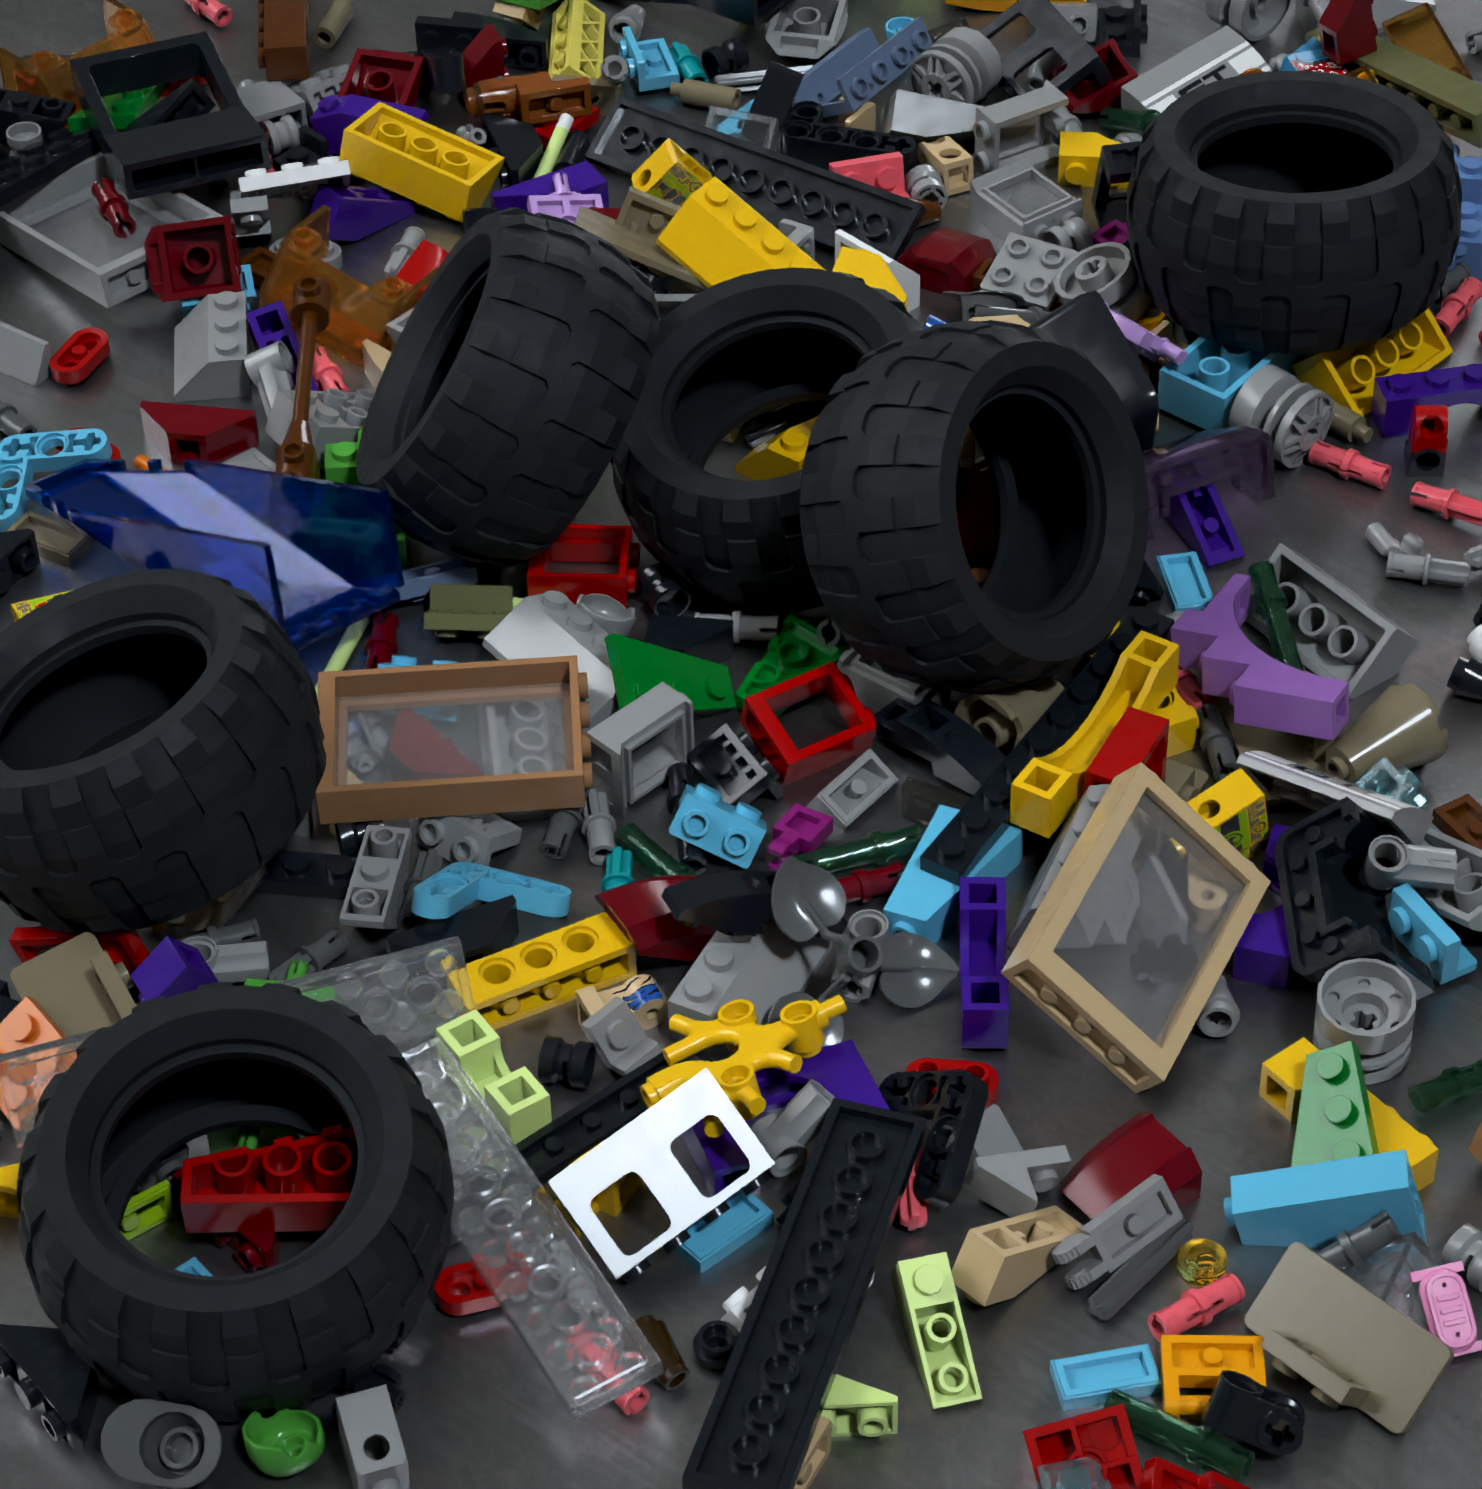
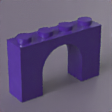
[681,1039,890,1197]

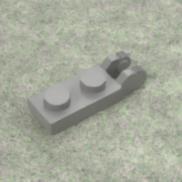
[1051,1174,1183,1290]

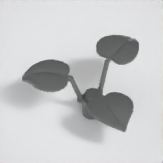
[767,856,960,1054]

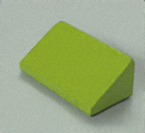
[120,1179,176,1241]

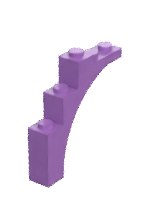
[1167,573,1349,741]

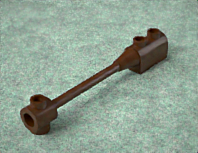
[271,275,332,533]

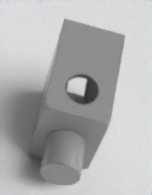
[236,79,308,132]
[335,1384,410,1489]

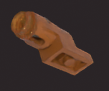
[463,71,592,124]

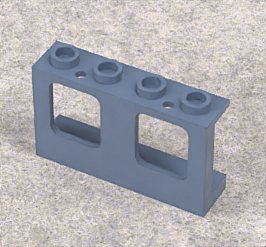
[792,16,933,118]

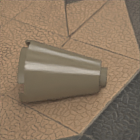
[954,678,1065,757]
[1325,682,1449,785]

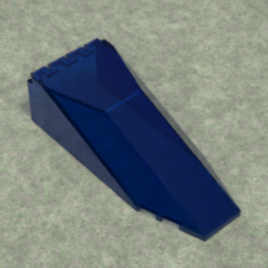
[24,459,405,651]

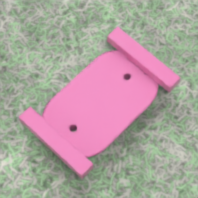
[1408,1261,1482,1357]

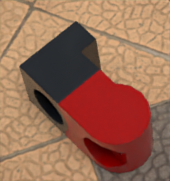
[1404,405,1448,477]

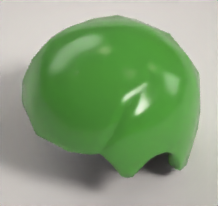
[241,1408,326,1477]

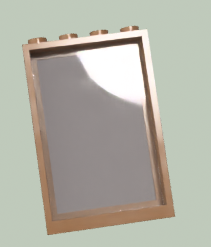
[315,655,593,825]

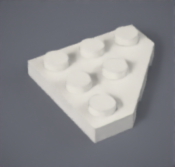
[238,156,351,199]

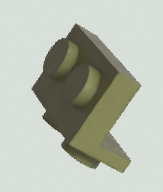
[424,584,513,638]

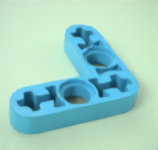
[0,428,112,532]
[411,862,572,919]

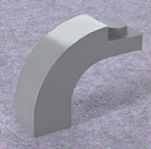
[228,174,272,239]

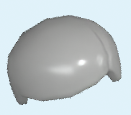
[575,593,636,637]

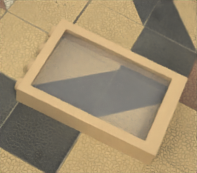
[1001,762,1271,1094]

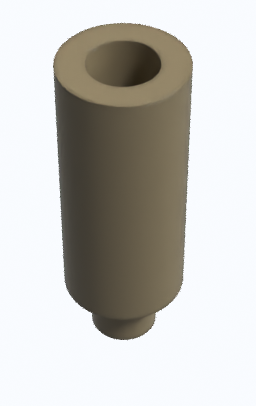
[312,0,354,49]
[670,78,741,114]
[1329,400,1374,443]

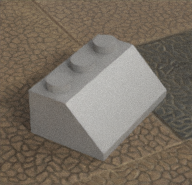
[174,291,252,402]

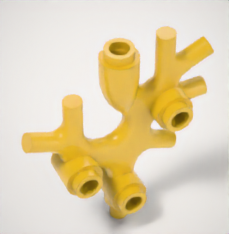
[640,994,847,1138]

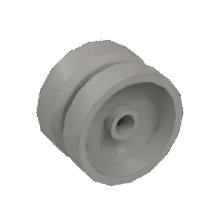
[1205,0,1290,42]
[1054,242,1151,322]

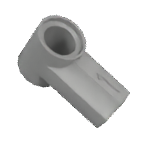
[244,341,295,419]
[1361,835,1457,891]
[831,909,889,1004]
[182,936,270,983]
[750,1079,835,1178]

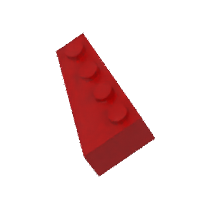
[180,1124,357,1233]

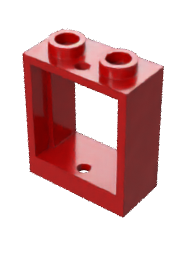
[526,524,640,609]
[739,661,877,787]
[1085,706,1170,791]

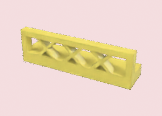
[548,0,605,80]

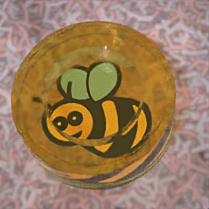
[1177,1238,1227,1288]

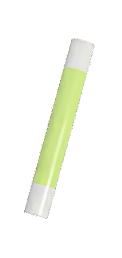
[533,113,574,178]

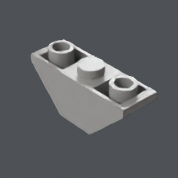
[339,825,412,929]

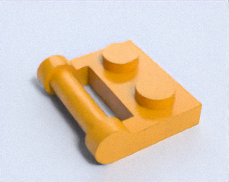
[1160,1335,1267,1421]

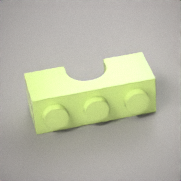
[435,1009,552,1149]

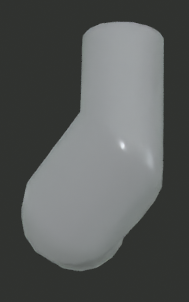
[1365,522,1424,558]

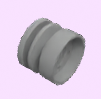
[908,27,1002,105]
[1228,365,1334,468]
[1313,958,1416,1085]

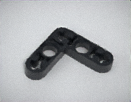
[879,1069,989,1209]

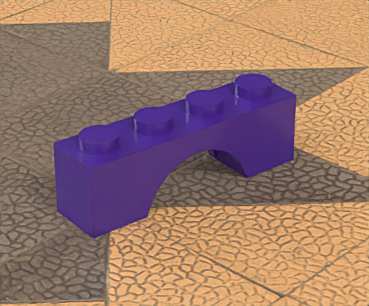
[1371,364,1482,439]
[1232,824,1297,990]
[959,877,1009,1049]

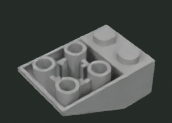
[264,388,375,469]

